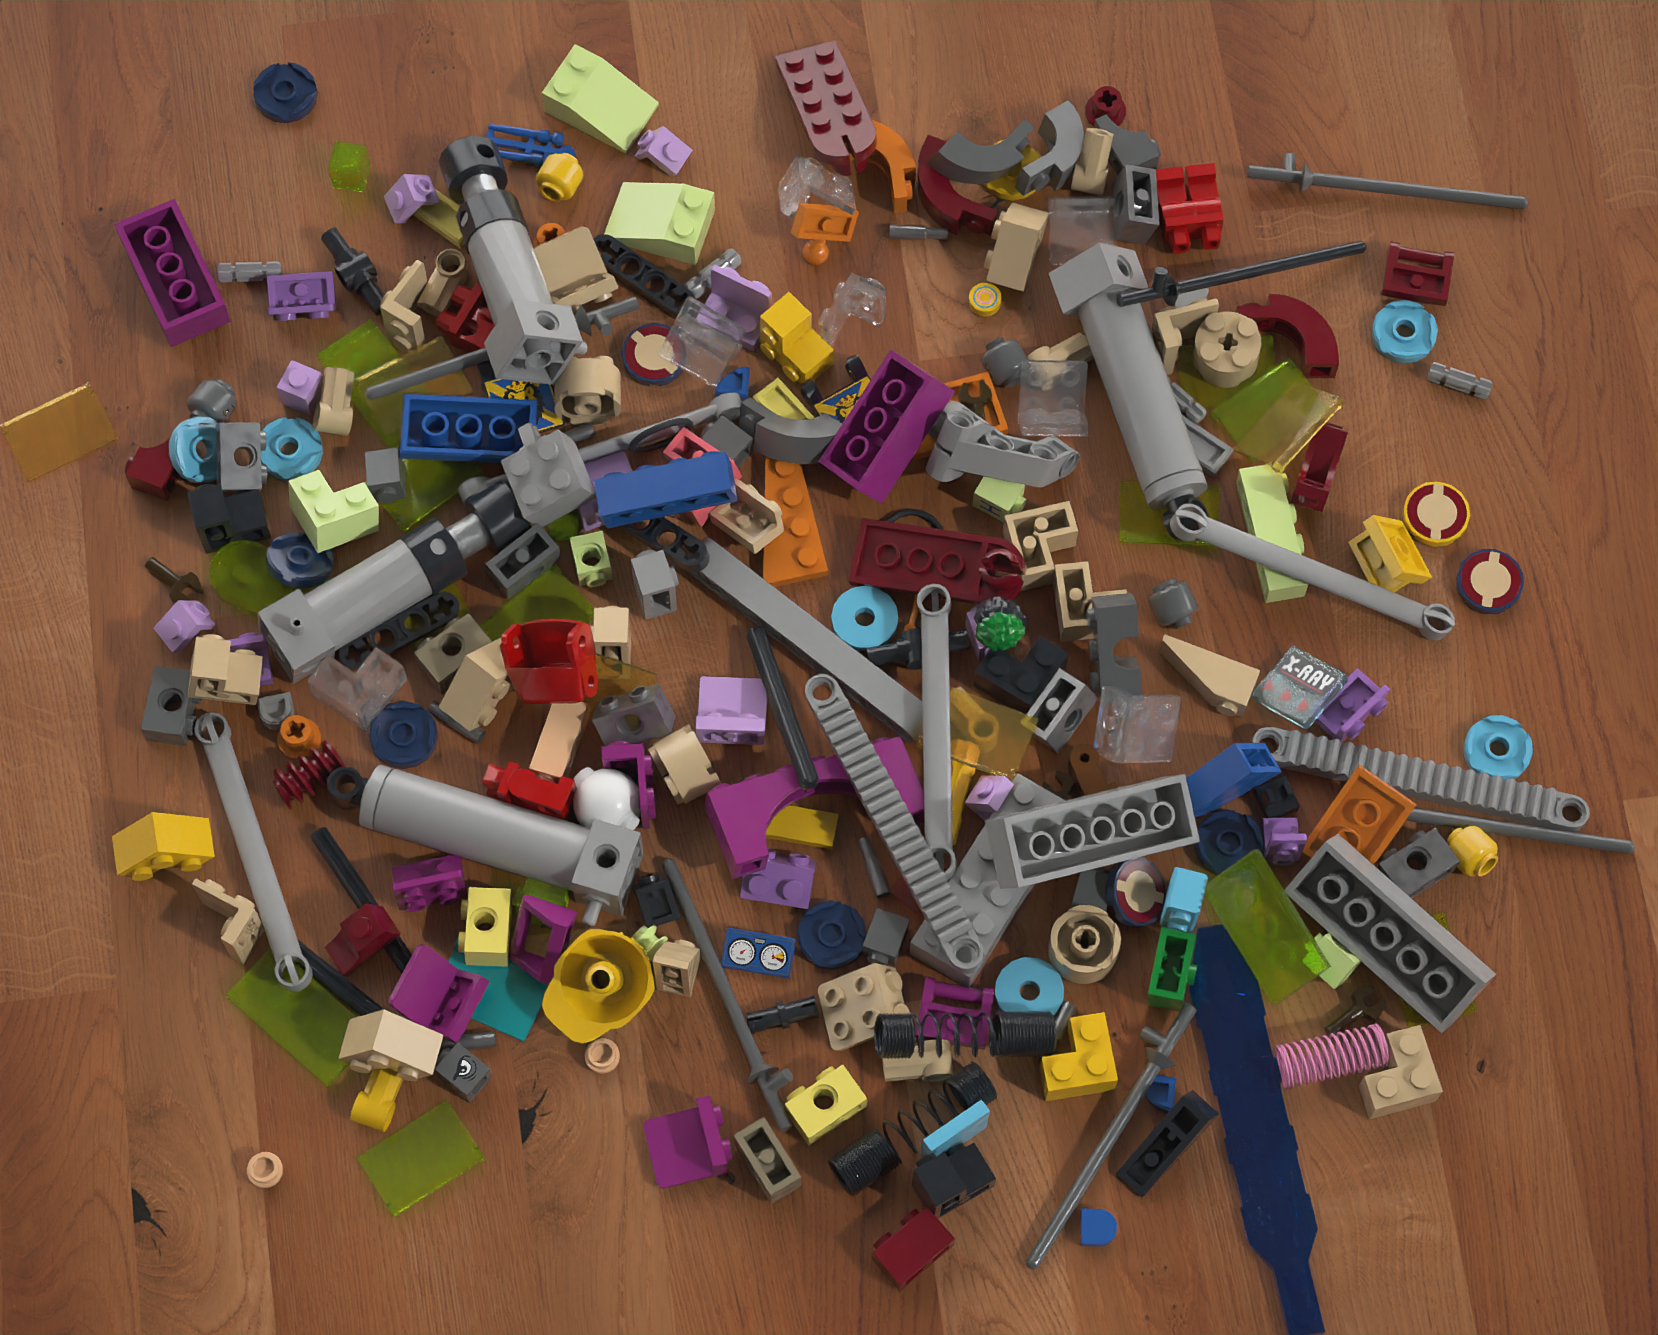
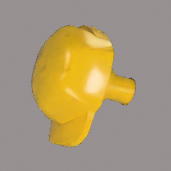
[542,929,655,1043]

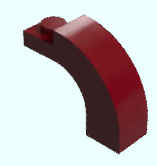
[917,134,998,236]
[1235,294,1339,379]
[1291,419,1349,512]

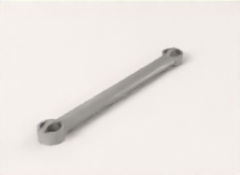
[458,393,742,506]
[1170,504,1455,641]
[917,584,957,880]
[194,712,313,992]

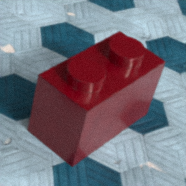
[872,1206,955,1292]

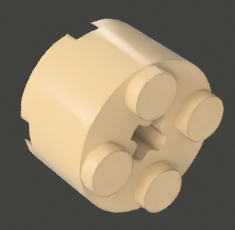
[1193,312,1261,388]
[554,356,621,426]
[648,724,721,805]
[1048,905,1121,984]

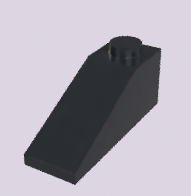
[1116,1090,1219,1197]

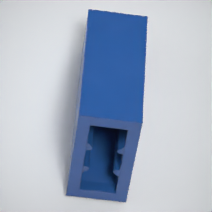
[1186,743,1282,817]

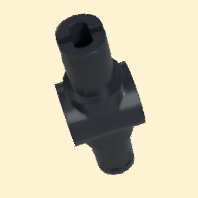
[321,227,384,316]
[867,627,970,670]

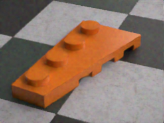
[763,457,828,587]

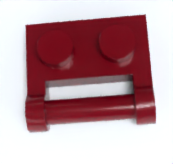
[1381,241,1454,306]

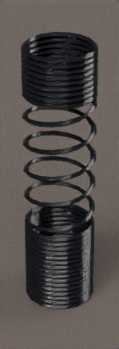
[874,1011,1057,1059]
[828,1061,997,1197]

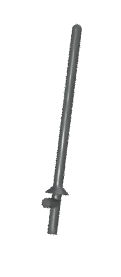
[1247,153,1528,209]
[365,296,639,400]
[1386,782,1635,854]
[662,858,793,1132]
[1026,1003,1197,1270]

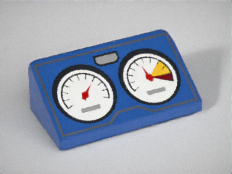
[721,928,795,979]

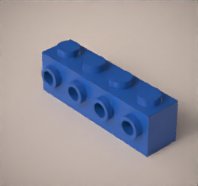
[594,451,738,528]

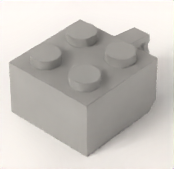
[501,423,597,527]

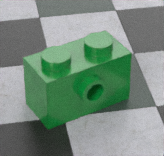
[1147,927,1197,1012]

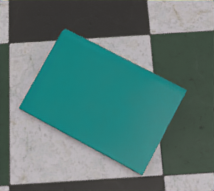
[448,937,549,1042]

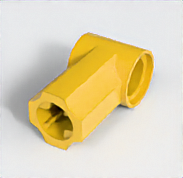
[350,1068,403,1132]

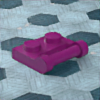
[915,977,995,1050]

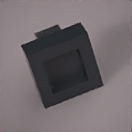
[1253,776,1300,818]

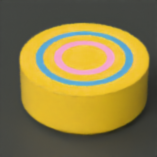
[969,283,1002,317]

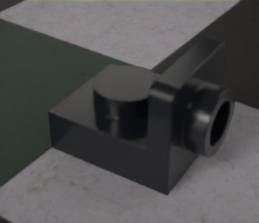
[632,872,681,928]

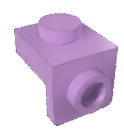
[635,126,692,177]
[384,174,439,223]
[153,600,215,653]
[965,775,1014,821]

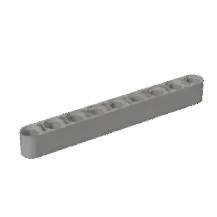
[688,537,923,743]

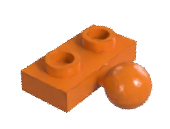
[790,203,859,265]

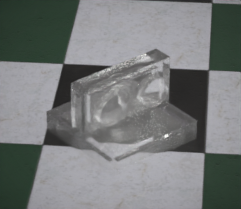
[658,296,746,387]

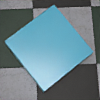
[921,1100,990,1158]

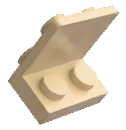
[1151,298,1219,375]
[192,878,265,965]

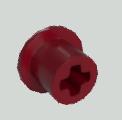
[1085,86,1126,126]

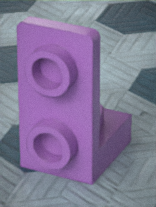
[1262,818,1307,866]

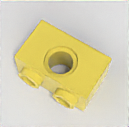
[458,887,512,967]
[785,1065,867,1146]

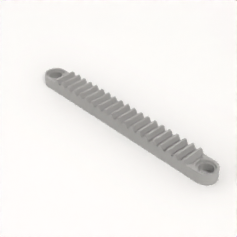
[805,674,984,974]
[1251,727,1590,832]

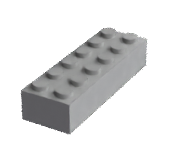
[909,773,1065,988]
[985,774,1200,889]
[1284,834,1496,1033]

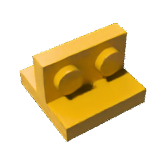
[1348,515,1432,593]

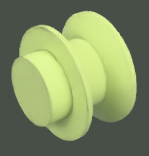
[632,925,668,962]

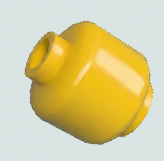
[536,153,583,202]
[1447,826,1498,877]

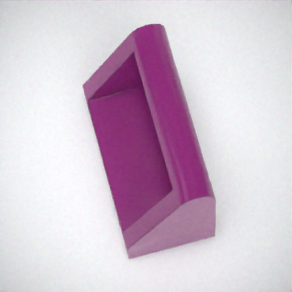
[509,895,577,985]

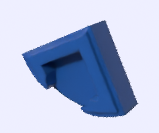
[715,367,750,401]
[1145,1075,1176,1114]

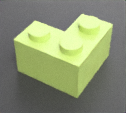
[289,470,379,553]

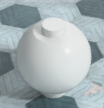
[573,767,641,830]

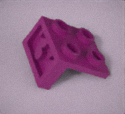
[392,855,468,912]

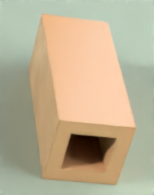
[529,702,590,784]

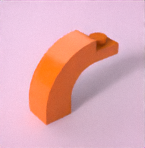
[844,120,916,213]

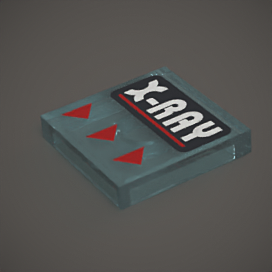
[1252,645,1348,730]

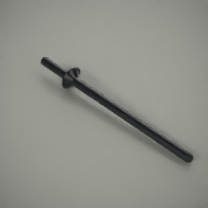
[1117,241,1366,307]

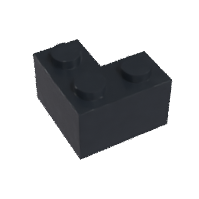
[188,484,271,554]
[973,636,1069,717]
[912,1142,996,1219]

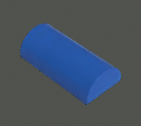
[400,394,537,464]

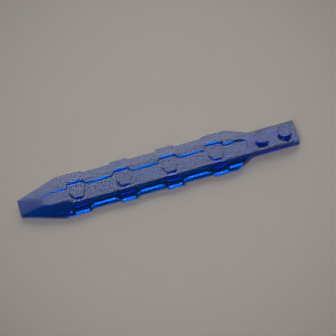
[1189,924,1325,1335]

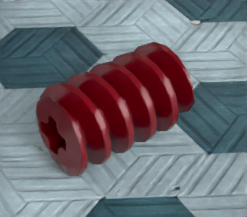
[273,740,346,810]

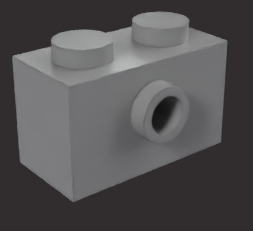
[631,550,679,620]

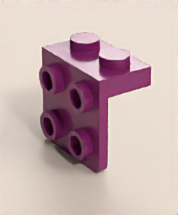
[602,741,656,829]
[389,944,490,1043]
[643,1095,733,1189]

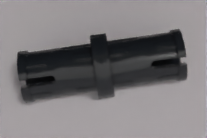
[746,995,819,1035]

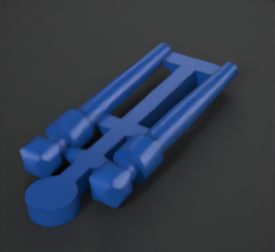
[486,124,575,168]

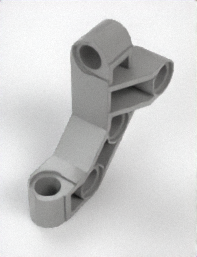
[925,401,1080,487]

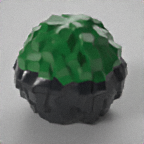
[973,596,1028,651]

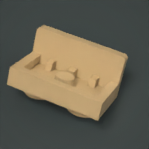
[709,478,784,554]

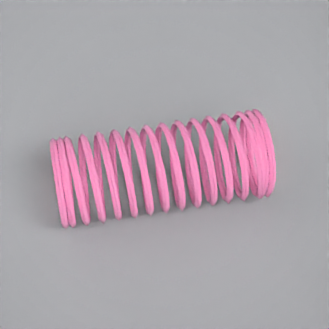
[1275,1023,1389,1090]

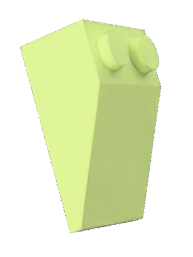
[542,44,659,154]
[604,182,715,265]

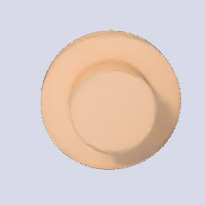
[585,1038,620,1074]
[247,1152,283,1188]

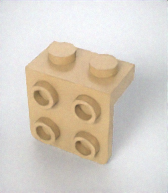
[533,226,618,314]
[380,260,428,356]
[818,963,910,1051]

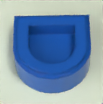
[1080,1208,1117,1247]

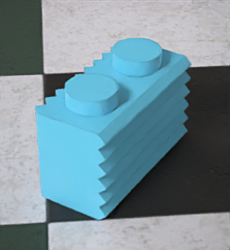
[1159,867,1208,933]

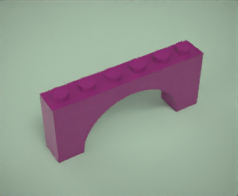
[704,736,925,879]

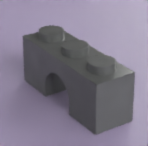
[1086,593,1142,704]

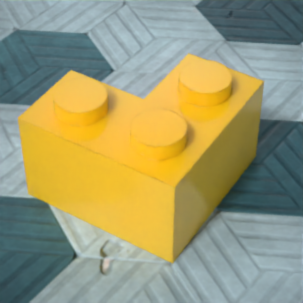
[760,292,834,385]
[112,812,215,881]
[1039,1012,1118,1101]

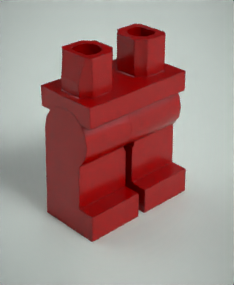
[1156,163,1224,254]
[436,283,495,353]
[482,761,577,822]

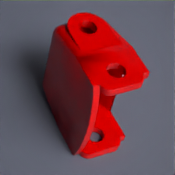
[500,619,598,704]

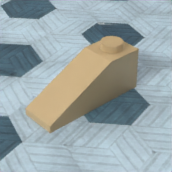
[1159,634,1260,717]
[653,940,701,998]

